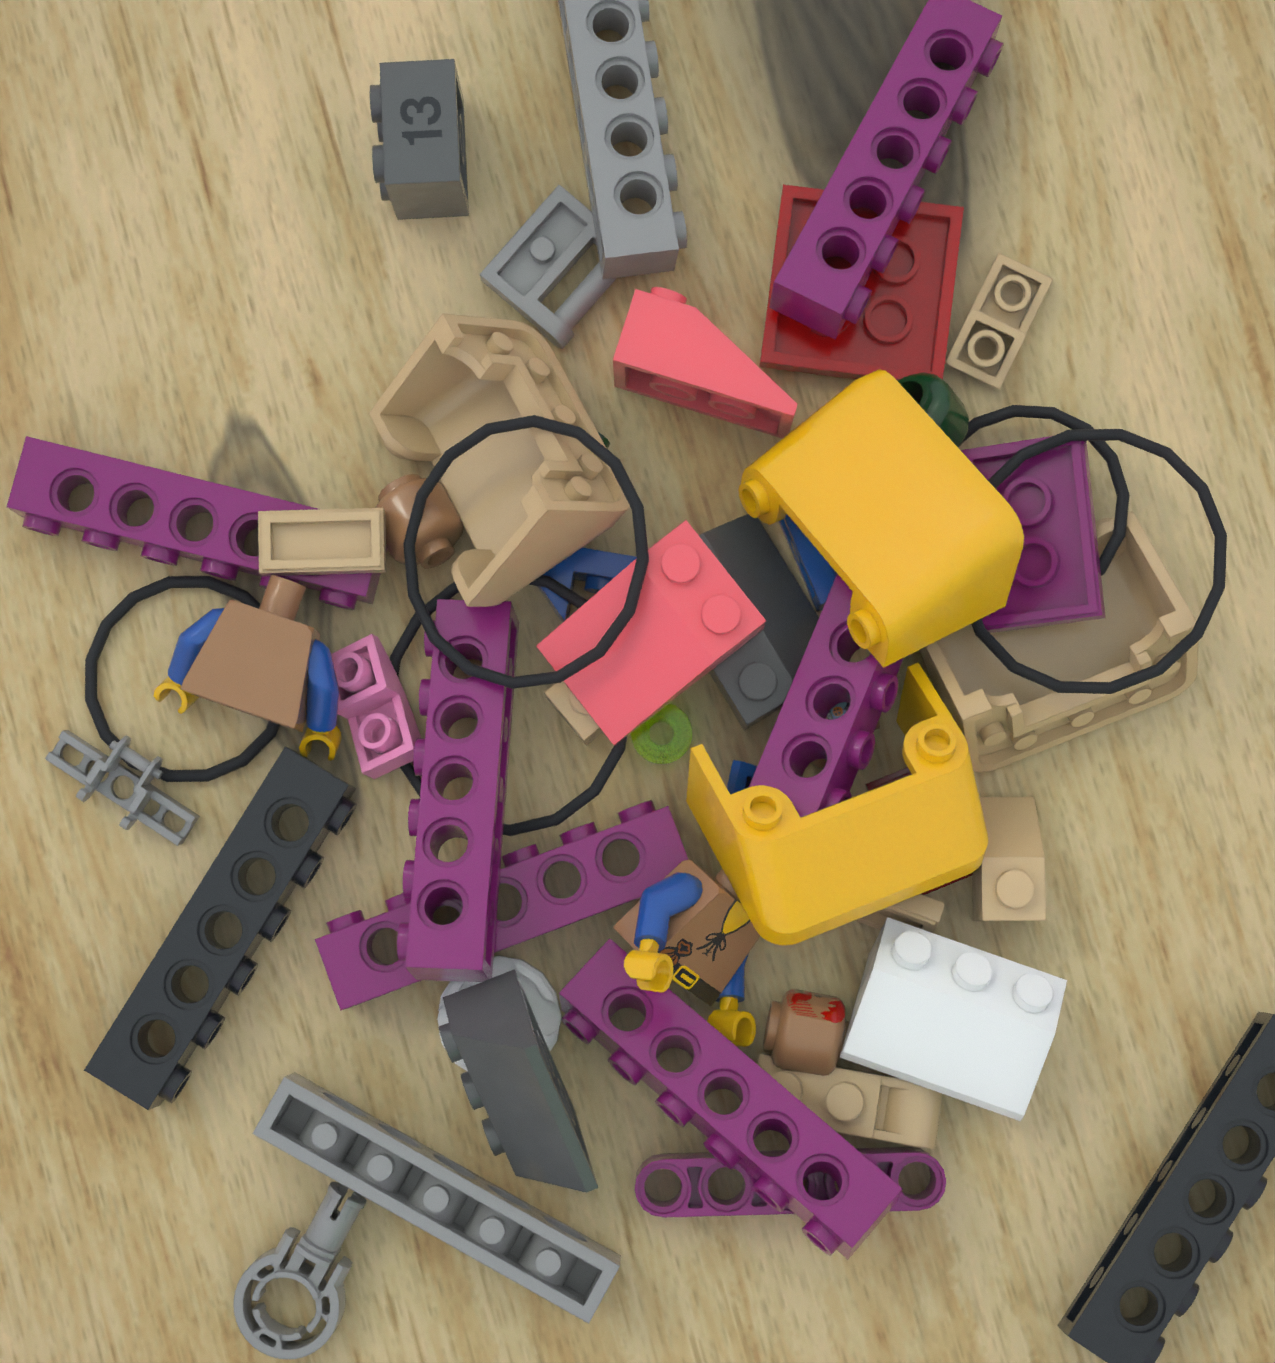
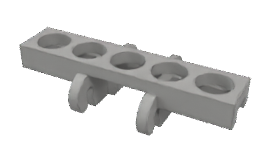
[45,730,200,846]

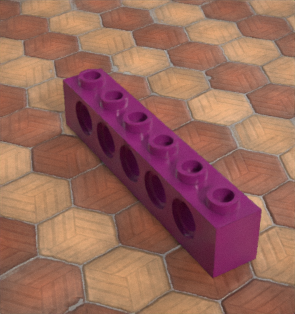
[769,0,1004,340]
[7,436,387,610]
[748,574,911,818]
[397,599,519,982]
[315,800,688,1011]
[559,938,903,1259]

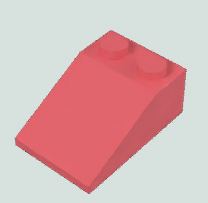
[613,287,798,438]
[536,520,766,746]

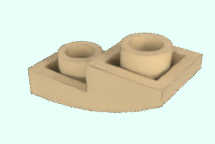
[945,253,1053,389]

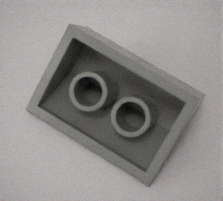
[699,514,819,731]
[439,969,598,1193]

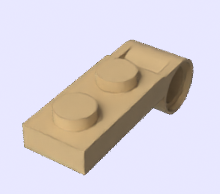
[758,1053,943,1148]

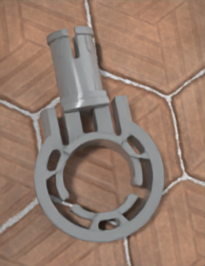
[233,1182,366,1359]

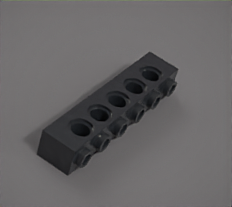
[84,746,357,1110]
[1057,1012,1275,1363]

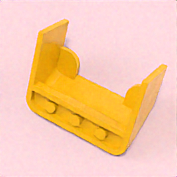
[686,662,988,946]

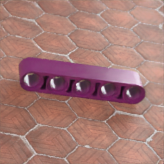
[635,1147,946,1218]

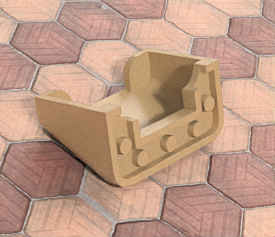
[369,313,630,607]
[919,511,1199,773]

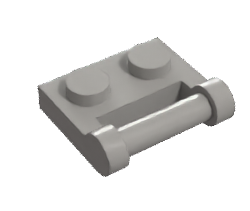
[480,185,616,349]

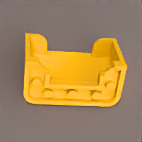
[738,369,1024,668]

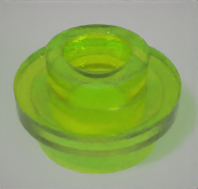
[631,704,693,764]

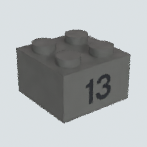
[370,59,469,220]

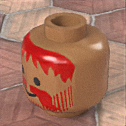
[763,989,850,1076]

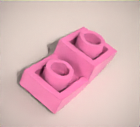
[331,634,421,779]

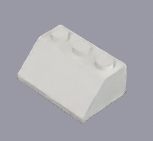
[840,917,1067,1121]

